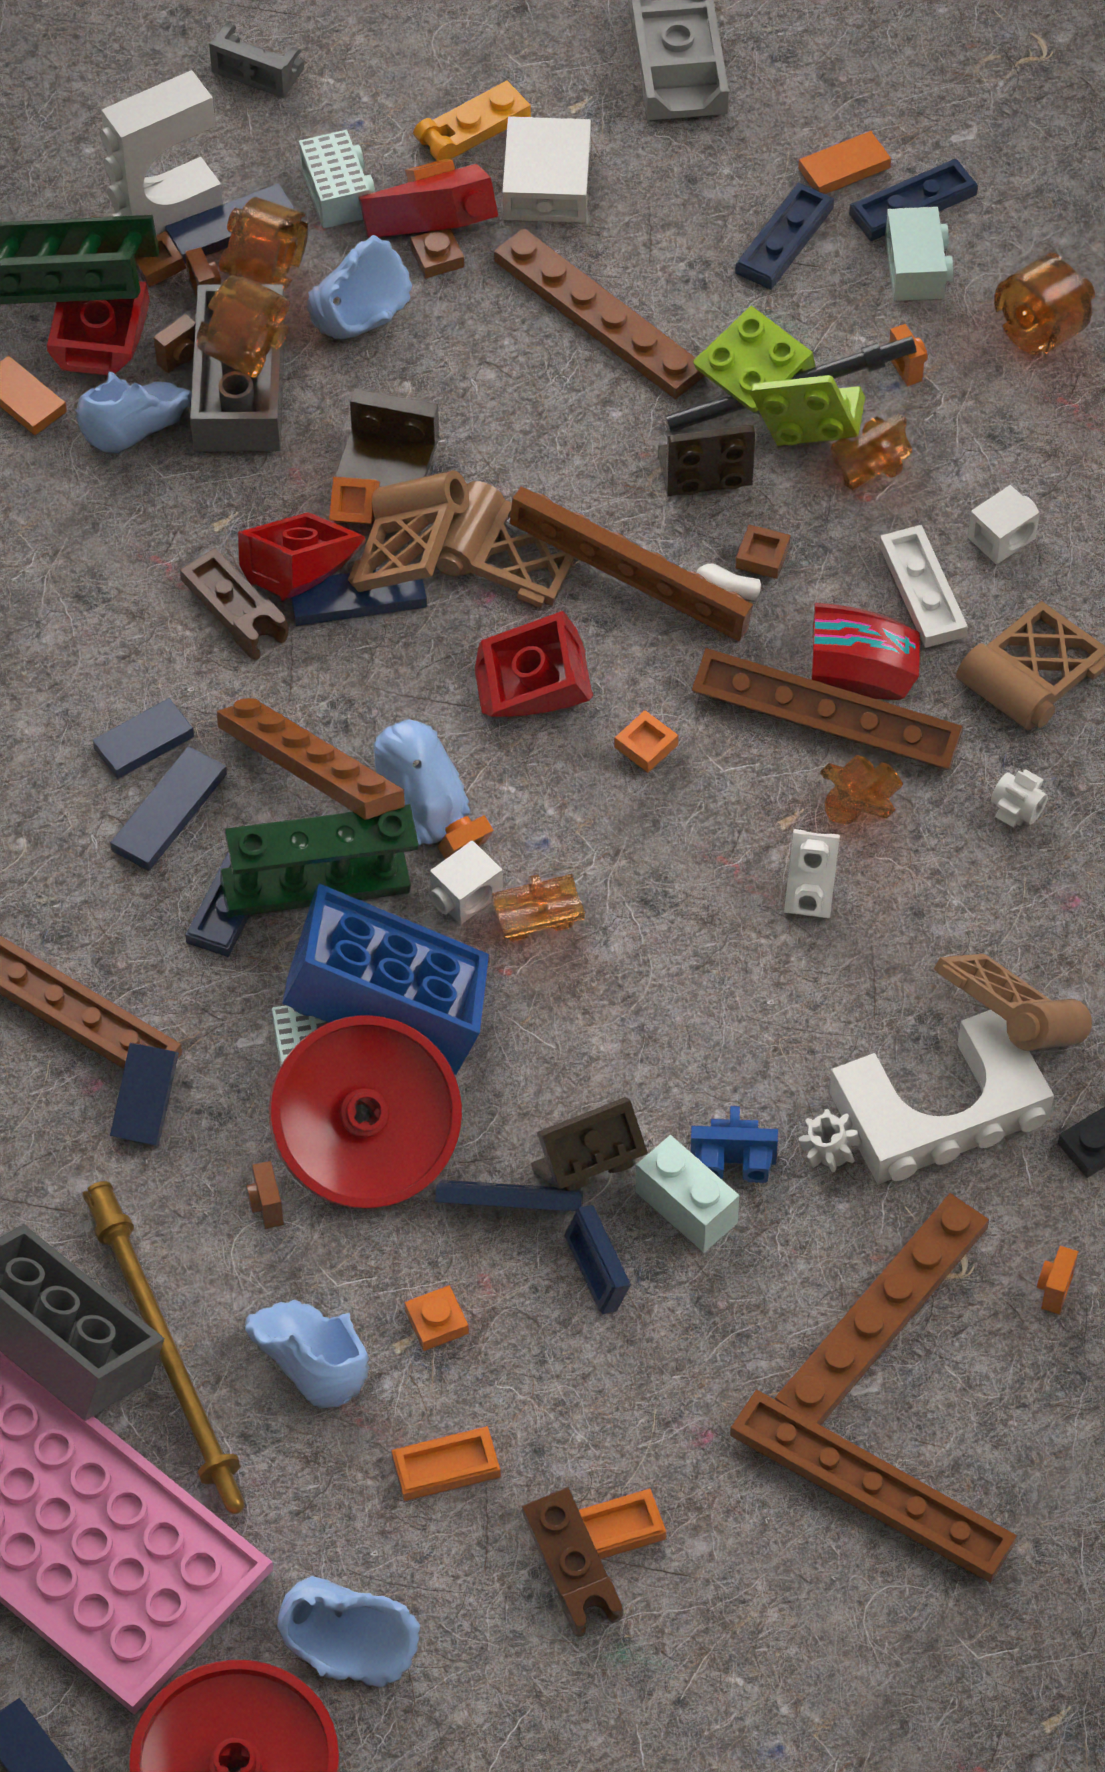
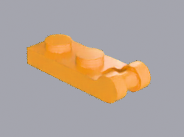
[413,81,531,161]

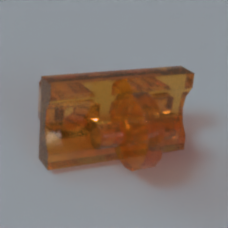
[831,413,913,490]
[820,755,903,825]
[491,874,585,942]

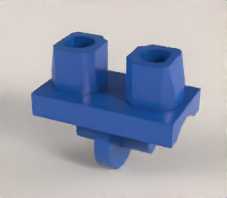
[690,1106,778,1183]

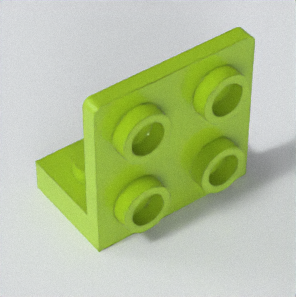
[694,305,816,412]
[750,375,866,446]

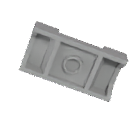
[628,0,729,120]

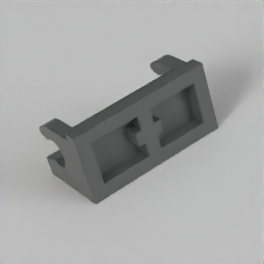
[209,23,304,98]

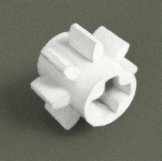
[991,769,1048,828]
[799,1109,861,1172]

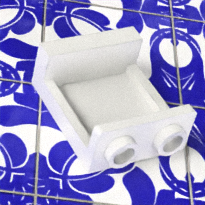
[503,117,591,223]

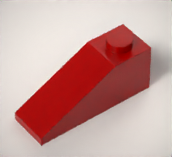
[359,164,499,238]

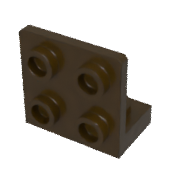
[335,388,439,487]
[658,425,755,497]
[531,1097,648,1191]

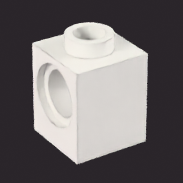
[968,485,1040,565]
[429,840,503,925]

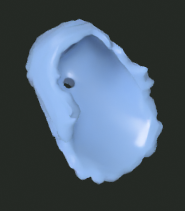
[307,235,412,339]
[75,371,192,453]
[374,719,470,846]
[245,1300,370,1408]
[277,1576,420,1687]

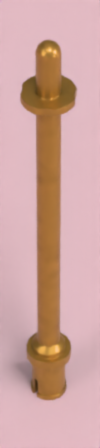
[83,1181,245,1514]

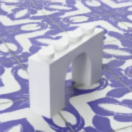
[100,70,223,235]
[829,1010,1054,1185]

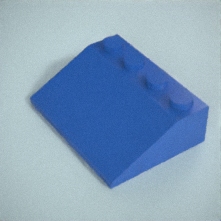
[282,883,489,1075]

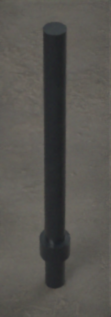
[666,336,917,432]

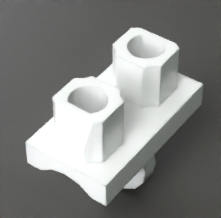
[784,829,840,918]

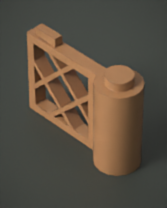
[348,470,469,592]
[436,481,576,608]
[956,601,1105,730]
[934,954,1092,1051]

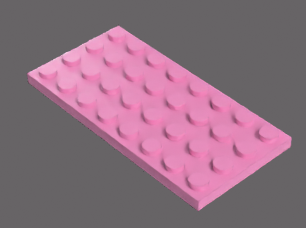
[0,1351,273,1715]

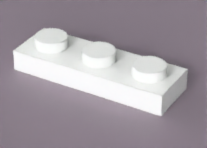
[879,525,968,648]

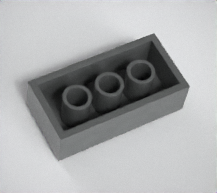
[190,284,286,452]
[0,1224,165,1421]

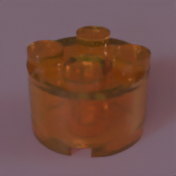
[219,197,308,291]
[994,252,1095,355]
[196,274,291,378]

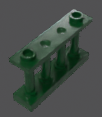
[0,215,160,305]
[220,804,419,918]

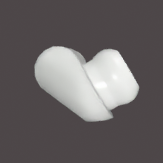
[696,564,761,601]

